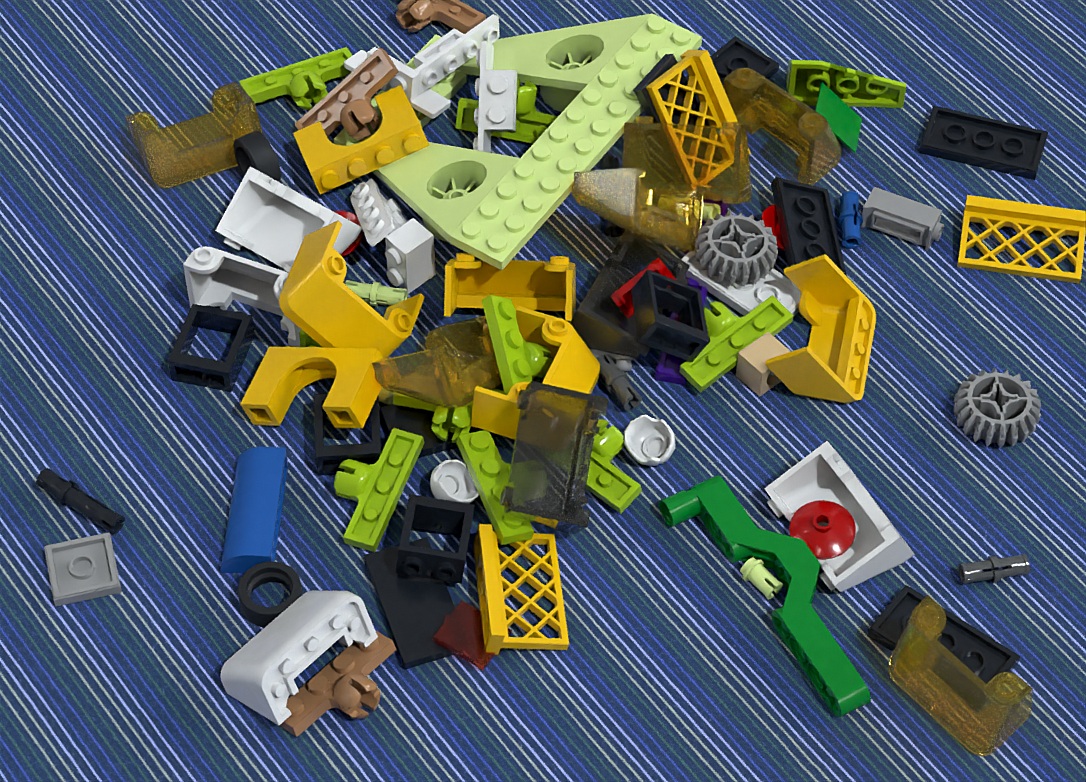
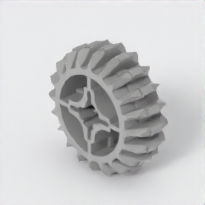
[694,211,778,287]
[953,367,1041,448]

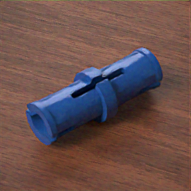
[839,191,863,249]

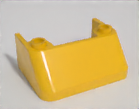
[279,220,425,360]
[444,253,576,321]
[765,254,876,404]
[471,306,600,451]

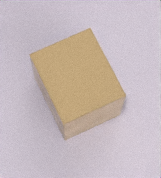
[736,332,791,397]

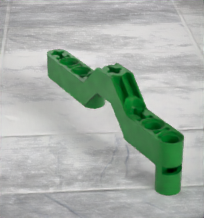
[659,475,871,717]

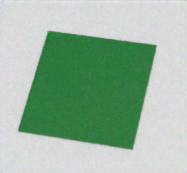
[814,82,862,153]

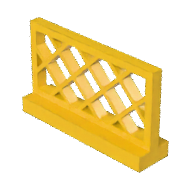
[646,49,751,191]
[957,195,1086,284]
[473,524,569,655]

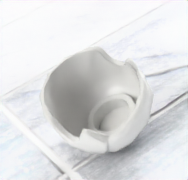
[624,415,675,466]
[430,460,479,504]

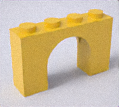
[293,85,430,195]
[240,346,390,428]

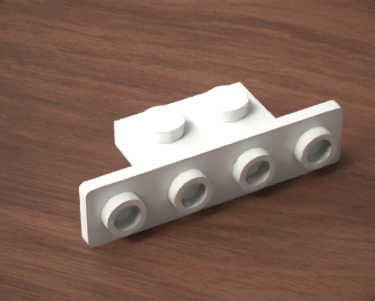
[414,14,500,94]
[473,41,517,153]
[344,47,450,119]
[350,178,407,247]

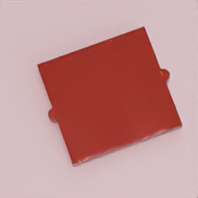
[433,600,512,671]

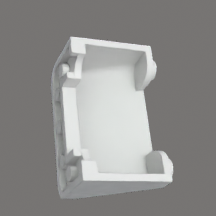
[215,167,362,272]
[183,246,301,347]
[764,441,915,592]
[220,590,378,725]

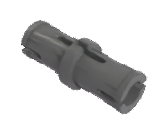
[596,354,642,411]
[958,554,1030,584]

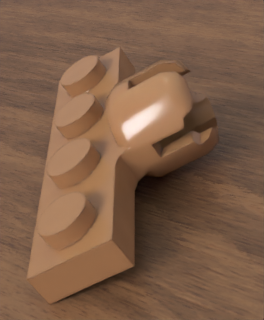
[396,0,486,34]
[295,47,399,140]
[279,630,396,737]

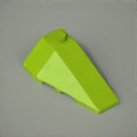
[786,60,906,108]

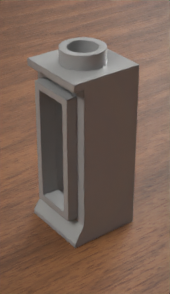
[860,187,944,251]

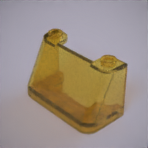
[723,68,842,185]
[125,82,263,188]
[621,116,752,204]
[572,167,704,251]
[372,316,502,409]
[888,595,1033,756]

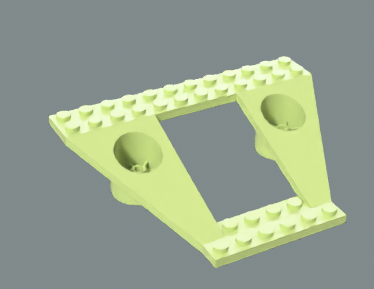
[334,14,702,270]

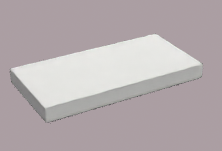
[676,247,801,316]

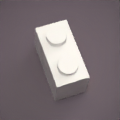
[385,218,436,294]

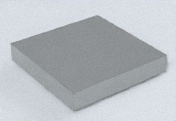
[44,532,122,607]

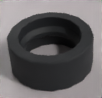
[233,131,281,182]
[237,561,303,627]

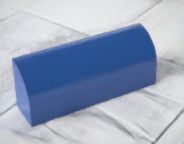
[220,447,289,573]

